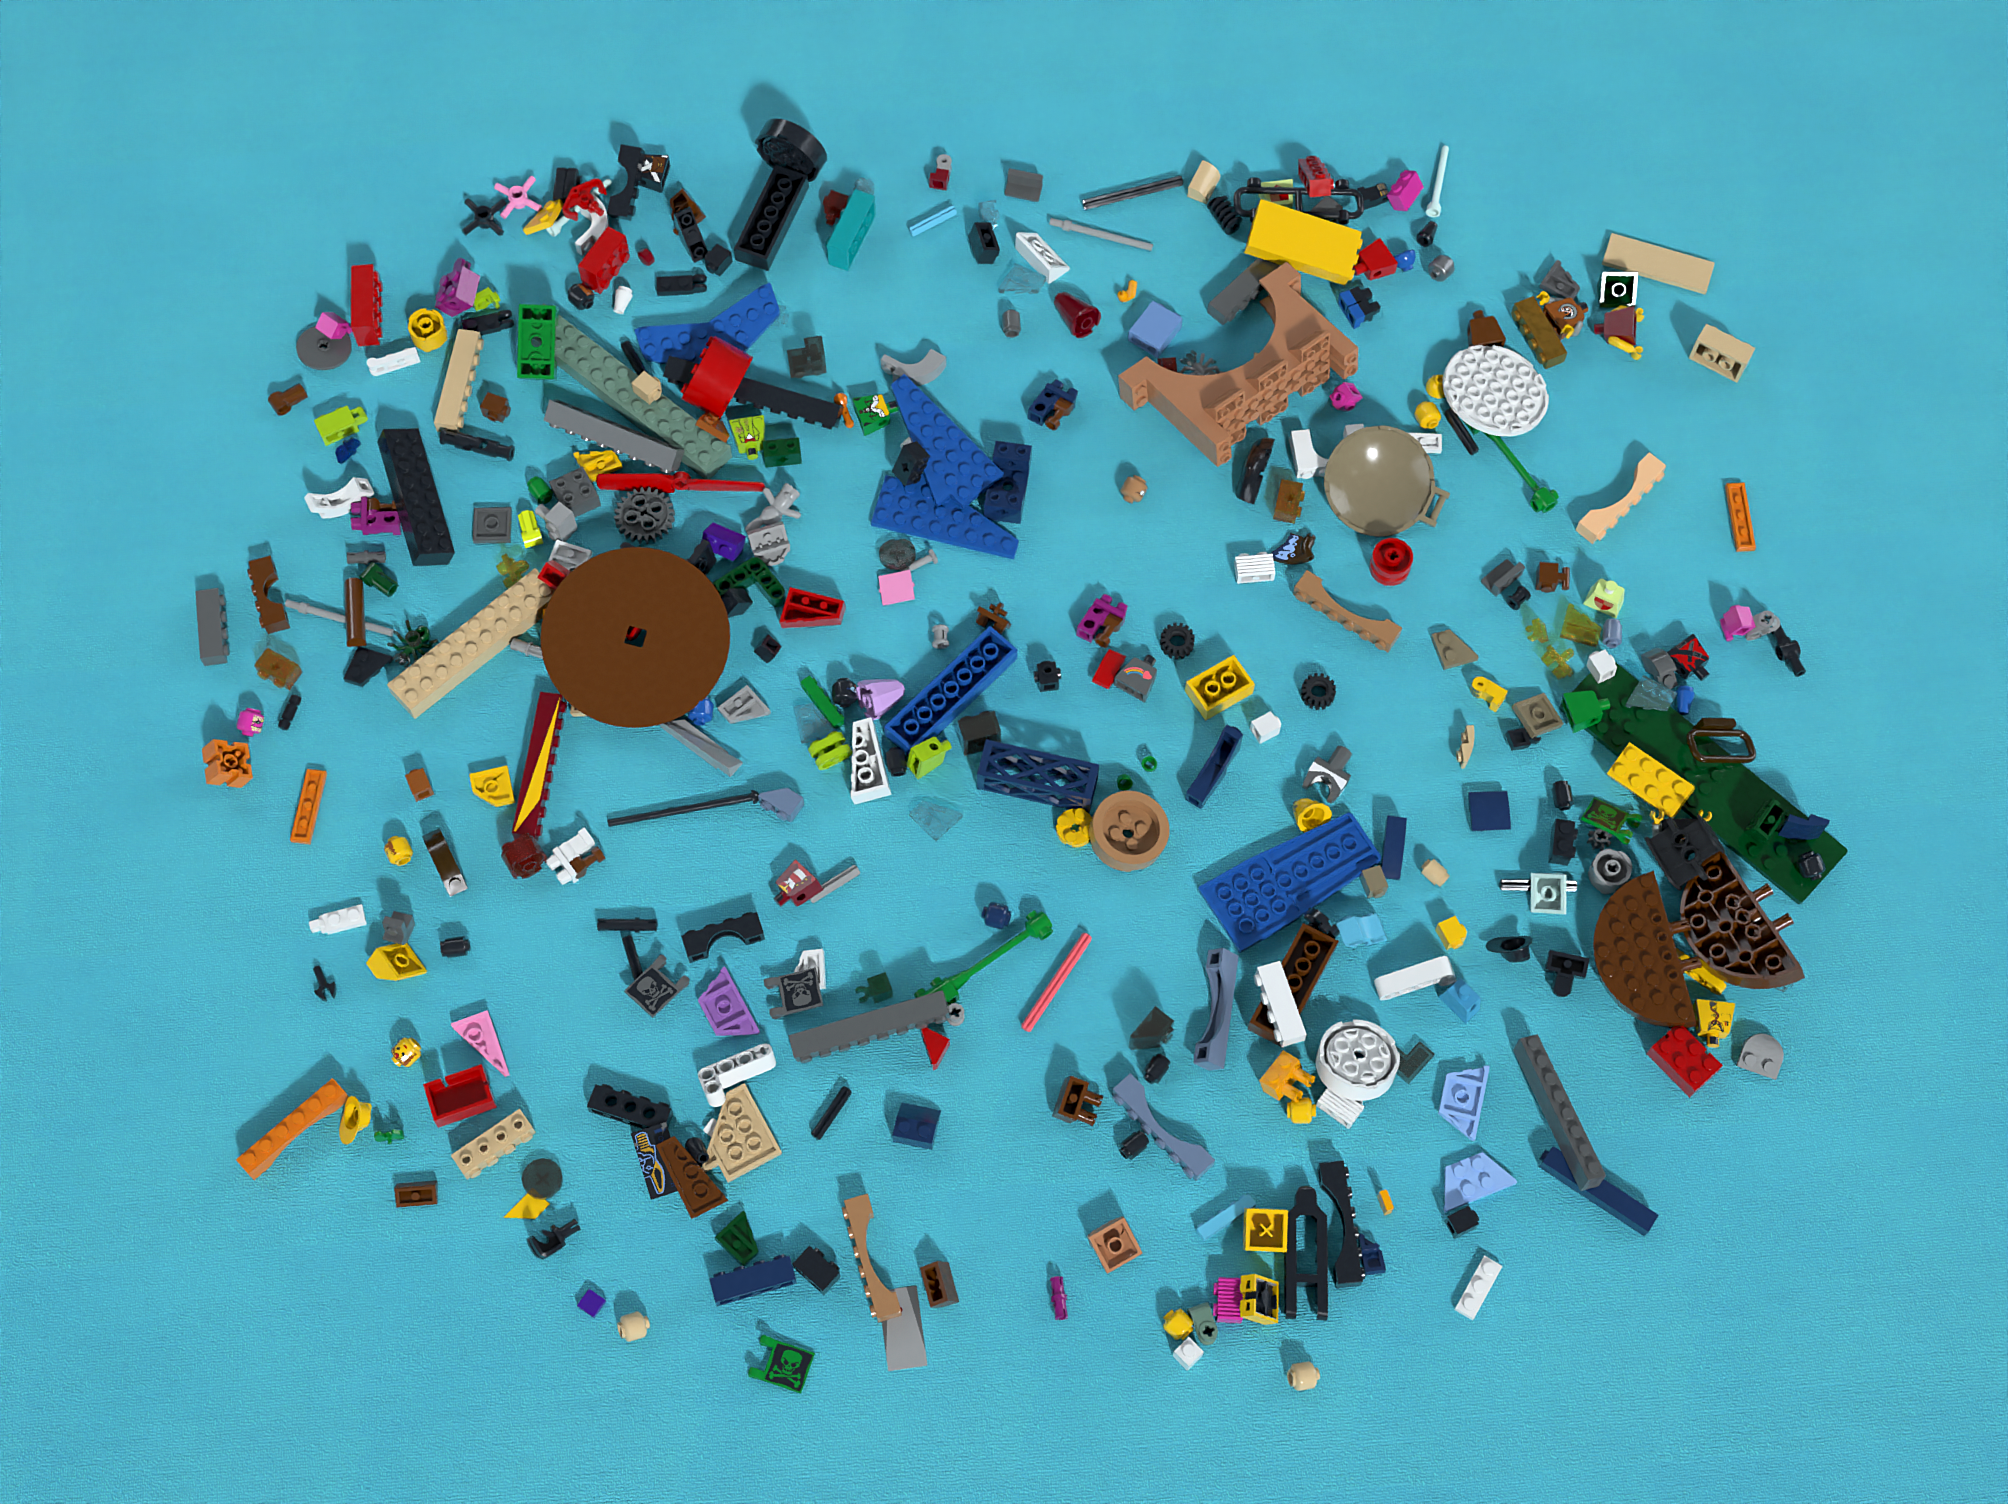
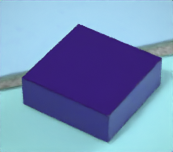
[577,1289,607,1318]

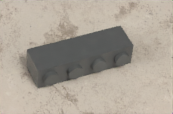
[195,588,230,666]

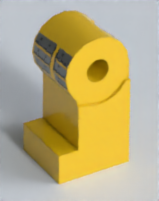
[1470,677,1508,712]

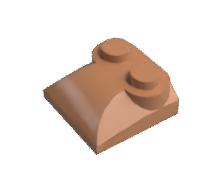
[1087,1216,1143,1274]

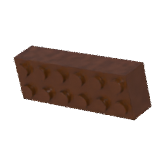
[1247,923,1339,1048]

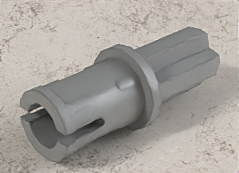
[510,638,543,659]

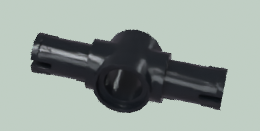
[1772,624,1806,677]

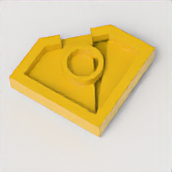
[469,765,515,807]

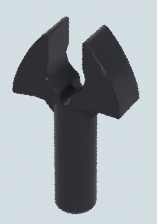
[313,966,337,1002]

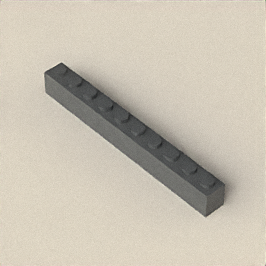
[1207,196,1343,325]

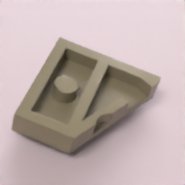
[1431,629,1479,670]

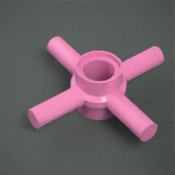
[494,176,542,219]

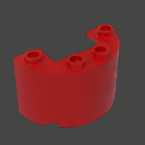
[681,336,753,419]

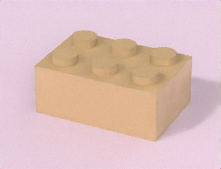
[1689,324,1755,383]

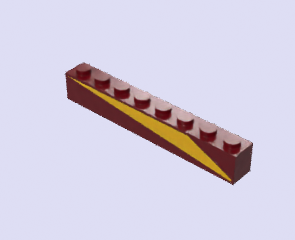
[512,692,567,843]

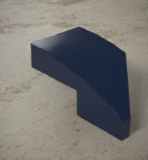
[1358,1234,1386,1276]

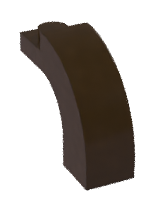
[422,828,468,897]

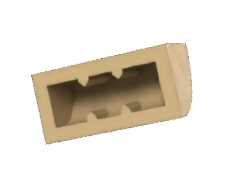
[1187,160,1221,204]

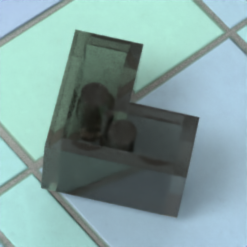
[787,336,827,378]

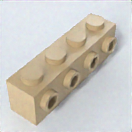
[451,1109,536,1179]

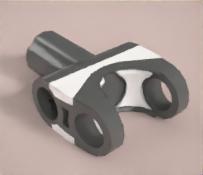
[1302,746,1352,804]

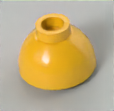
[1426,374,1445,399]

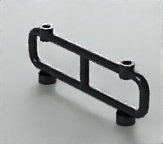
[1233,177,1364,225]

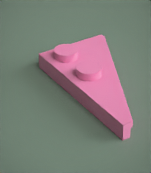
[451,1010,510,1077]

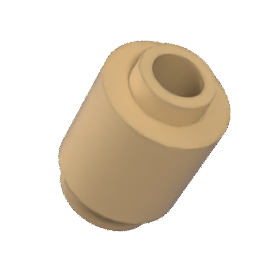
[1421,859,1450,887]

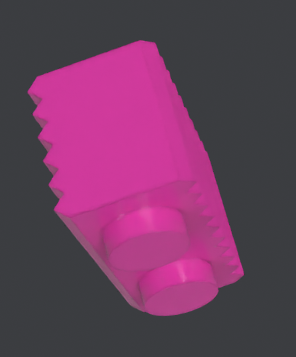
[1387,170,1424,211]
[1213,1277,1243,1323]

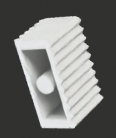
[1234,552,1275,584]
[1316,1088,1365,1129]

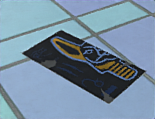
[631,1122,678,1200]

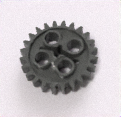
[614,487,675,544]

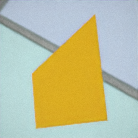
[503,1188,550,1219]

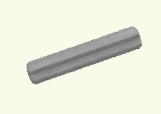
[809,865,860,903]

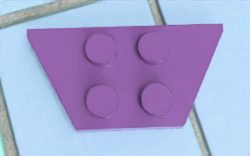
[698,967,760,1036]

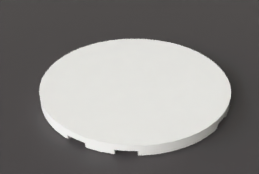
[1442,345,1549,436]

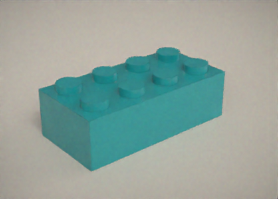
[826,189,876,271]

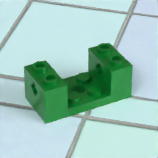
[517,304,559,381]

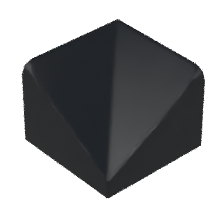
[753,634,782,663]

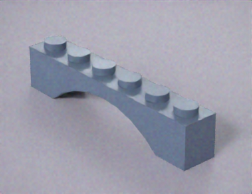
[1193,948,1239,1071]
[1112,1073,1215,1181]

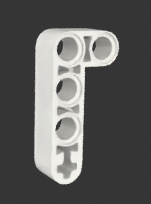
[1374,956,1456,1000]
[698,1044,776,1107]

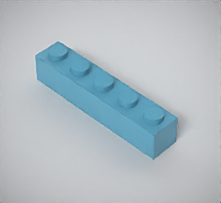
[1196,1194,1256,1242]

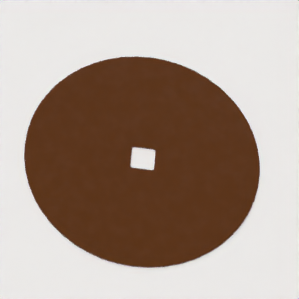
[541,547,730,728]

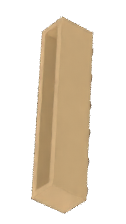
[434,329,484,433]

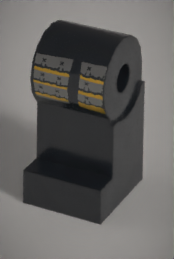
[1355,183,1389,210]

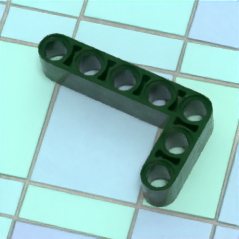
[712,557,786,607]

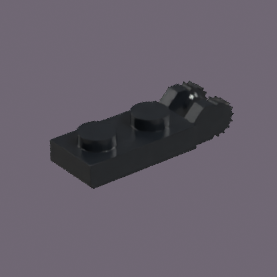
[657,274,707,296]
[461,310,514,336]

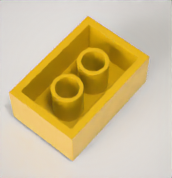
[1185,655,1255,721]

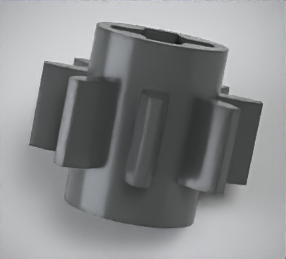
[1587,827,1612,851]

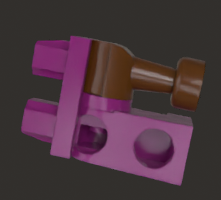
[351,497,401,535]
[1076,594,1128,648]

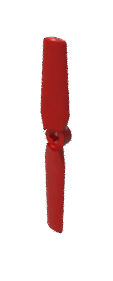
[596,471,766,494]

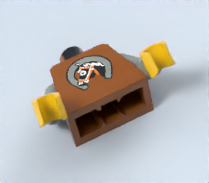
[1536,291,1588,340]

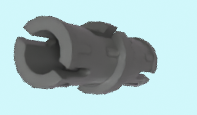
[347,550,386,565]

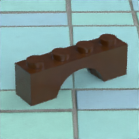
[247,555,290,634]

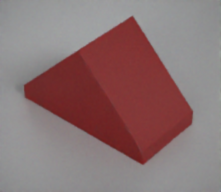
[921,1028,950,1070]

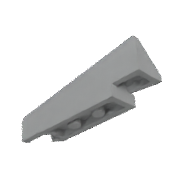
[660,720,743,777]

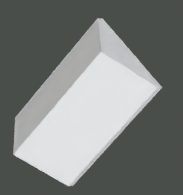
[1015,232,1070,284]

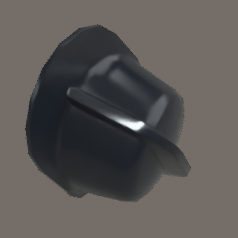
[1486,936,1532,962]

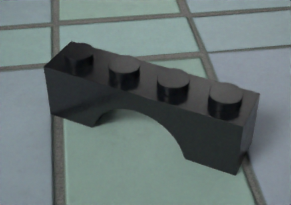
[607,144,646,221]
[681,912,765,963]

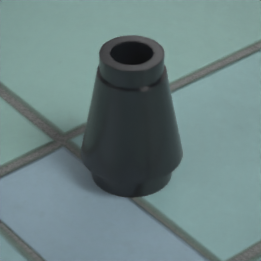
[1417,221,1438,247]
[685,1137,709,1164]

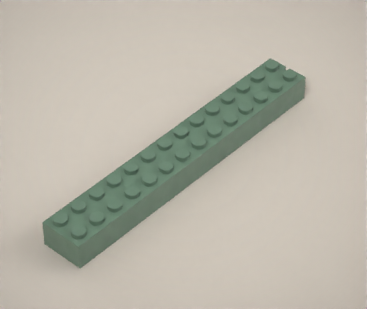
[532,303,732,479]

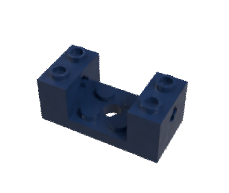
[984,441,1032,524]

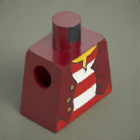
[773,859,823,907]

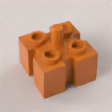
[202,739,253,788]

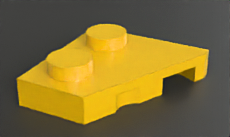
[523,199,564,235]

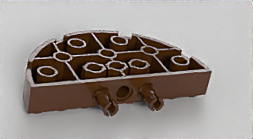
[1680,851,1805,989]
[1593,871,1702,1028]

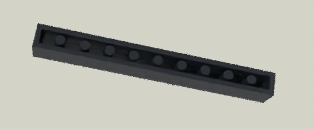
[663,356,844,430]

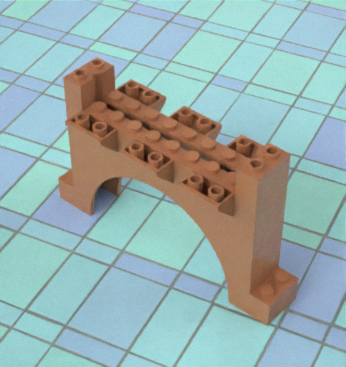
[1118,262,1358,467]

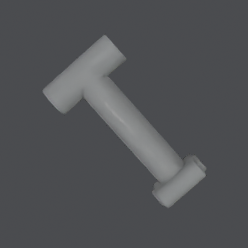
[897,549,938,571]

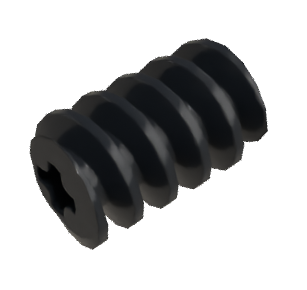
[1207,196,1243,235]

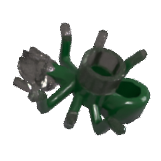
[387,620,438,668]

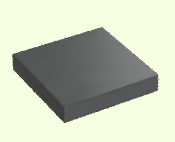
[473,507,512,544]

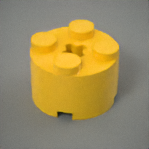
[408,308,448,352]

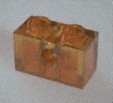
[1273,479,1305,524]
[254,648,303,690]

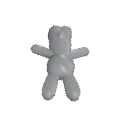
[745,483,801,533]

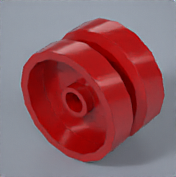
[1369,538,1413,586]

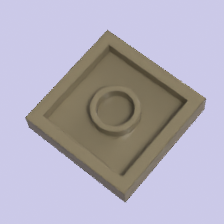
[1512,693,1564,738]

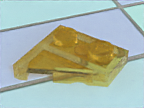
[1560,603,1602,647]

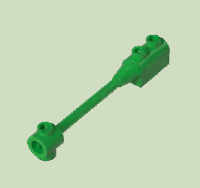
[1463,421,1559,513]
[914,910,1053,1006]

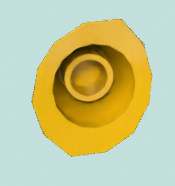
[1293,798,1332,833]

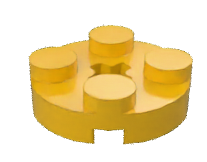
[1056,808,1092,847]

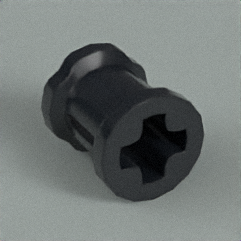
[1506,586,1531,610]

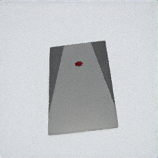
[882,1286,927,1371]

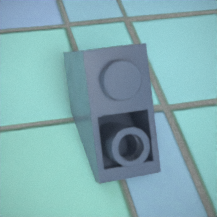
[758,788,804,822]

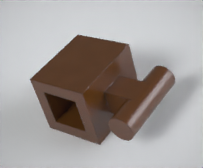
[1536,562,1570,593]

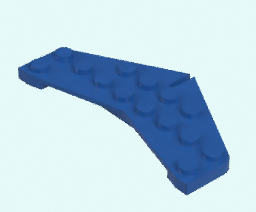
[634,283,780,364]

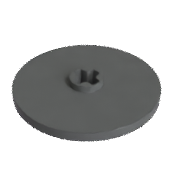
[296,326,352,370]

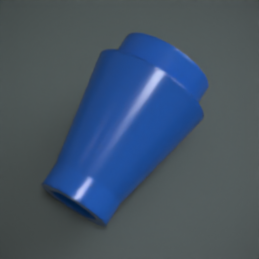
[1676,686,1695,715]

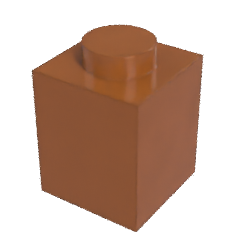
[405,768,434,802]

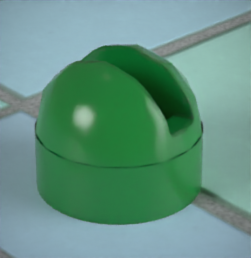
[1142,756,1157,772]
[1117,774,1133,791]

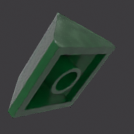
[1597,272,1638,308]

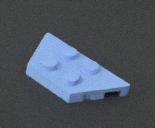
[1438,1065,1490,1141]
[1444,1152,1517,1213]

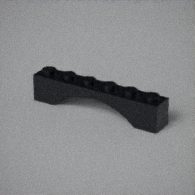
[1317,1160,1365,1289]

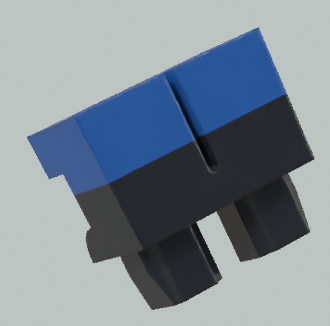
[1337,286,1381,329]

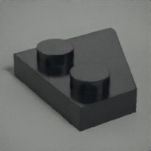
[343,646,393,687]

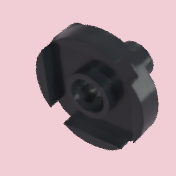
[1303,907,1340,939]

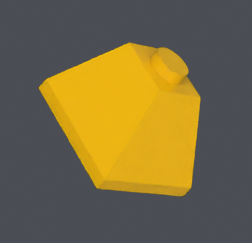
[366,943,427,981]

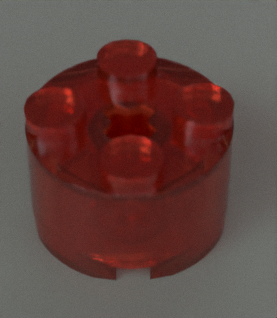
[501,833,547,879]

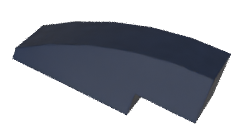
[1381,816,1407,880]

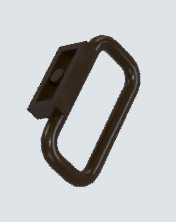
[1686,718,1756,763]

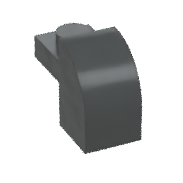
[1641,647,1678,693]
[382,911,415,945]

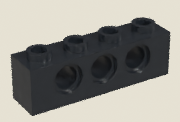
[587,1084,673,1129]

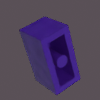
[701,522,746,561]

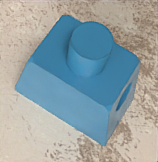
[1438,979,1481,1024]

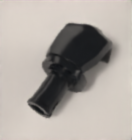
[526,1219,581,1260]

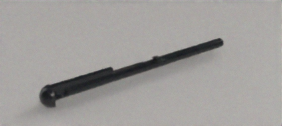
[607,790,759,827]

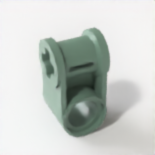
[1187,1302,1218,1345]

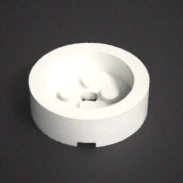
[1316,1020,1400,1101]

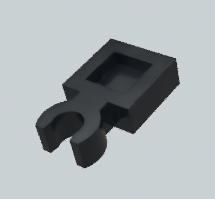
[1505,728,1541,751]

